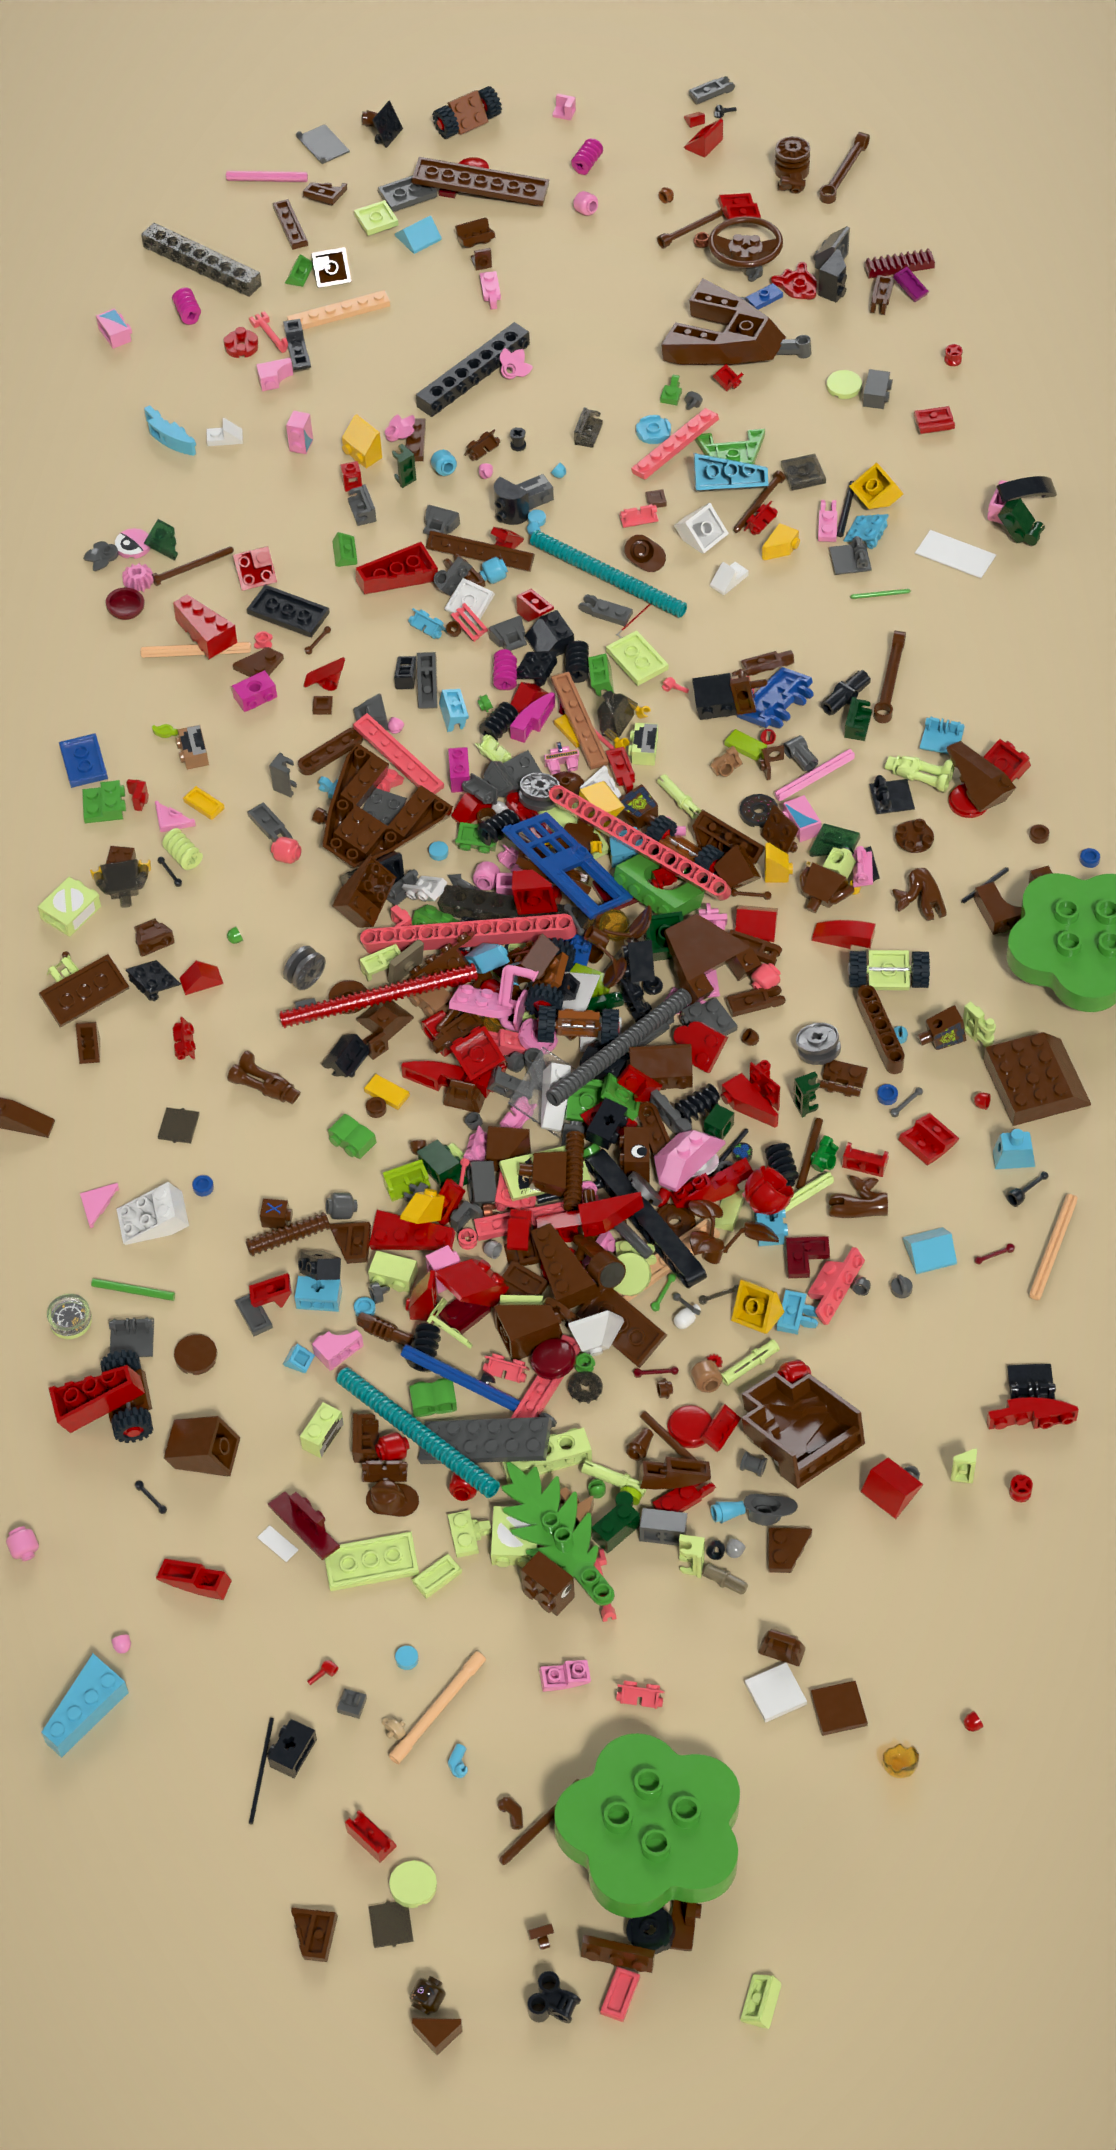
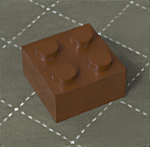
[105,846,136,874]

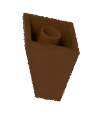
[494,1305,562,1361]
[164,1416,240,1477]

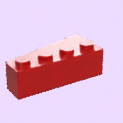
[356,542,438,594]
[48,1365,145,1433]

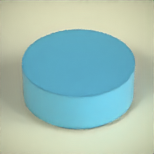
[528,510,546,527]
[429,841,449,861]
[354,1297,376,1317]
[395,1646,418,1670]

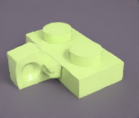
[448,1510,492,1558]

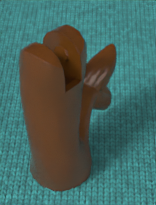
[892,868,947,921]
[828,1176,888,1218]

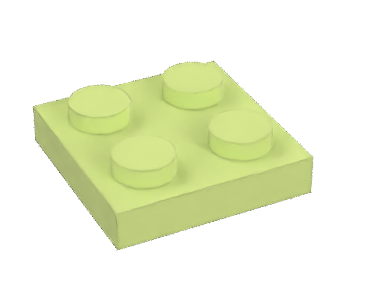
[354,200,398,236]

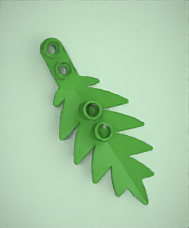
[501,1462,615,1606]

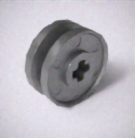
[518,773,560,811]
[283,946,326,990]
[796,1023,841,1065]

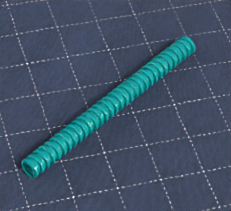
[530,530,687,618]
[337,1367,500,1498]

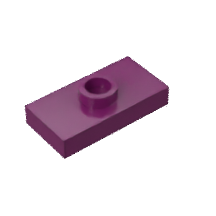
[893,267,929,302]

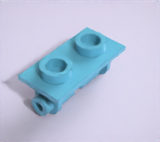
[408,608,447,639]

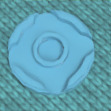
[636,415,671,444]

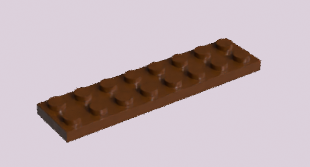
[412,157,549,206]

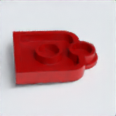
[673,1021,728,1073]

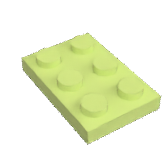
[606,630,669,686]

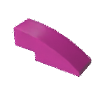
[510,692,556,743]

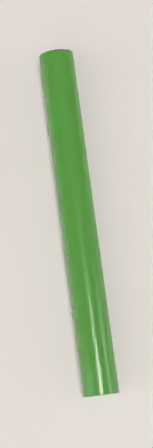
[91,1278,175,1301]

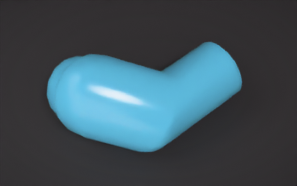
[448,1744,468,1778]

